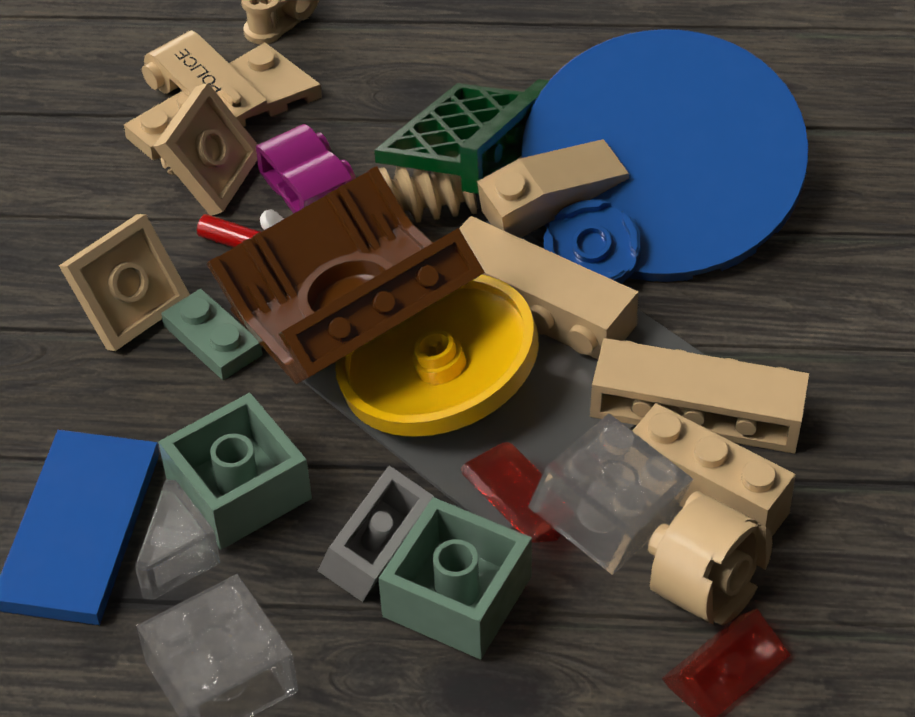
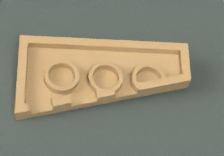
[124,43,322,160]

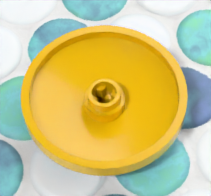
[335,275,539,437]

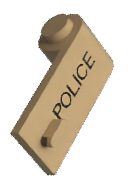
[142,30,267,122]

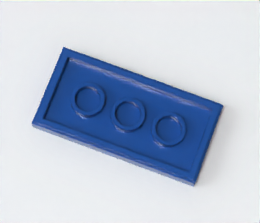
[0,430,160,625]

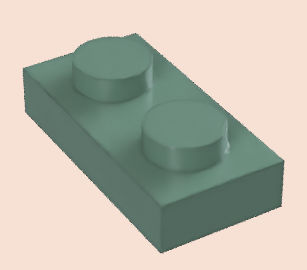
[161,288,263,381]

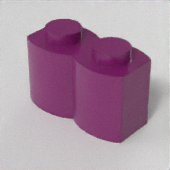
[256,124,356,213]

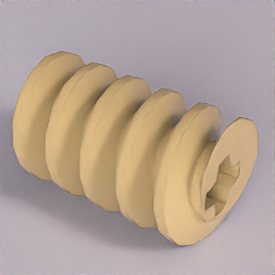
[379,156,477,223]

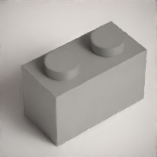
[318,465,434,602]

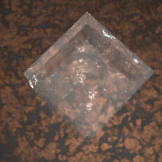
[528,413,693,575]
[136,574,298,717]

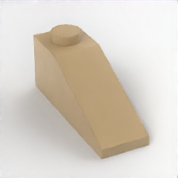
[477,139,629,238]

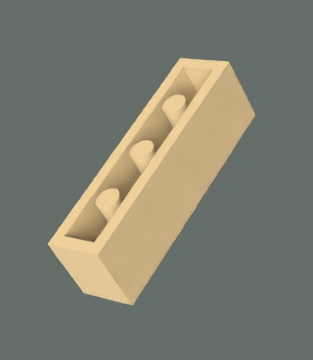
[459,216,638,359]
[590,338,809,454]

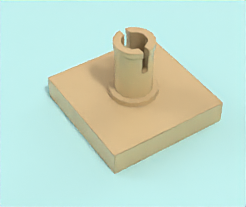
[153,83,258,215]
[59,214,190,351]

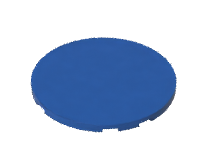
[522,29,808,282]

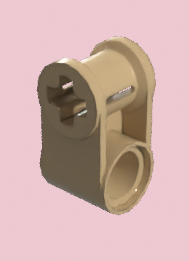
[241,0,319,44]

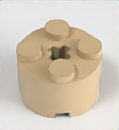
[648,491,772,625]

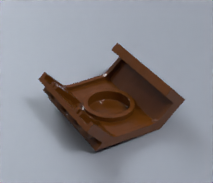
[207,166,485,384]

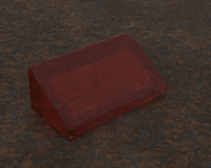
[460,442,578,543]
[662,609,790,717]

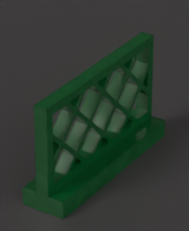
[374,79,550,194]

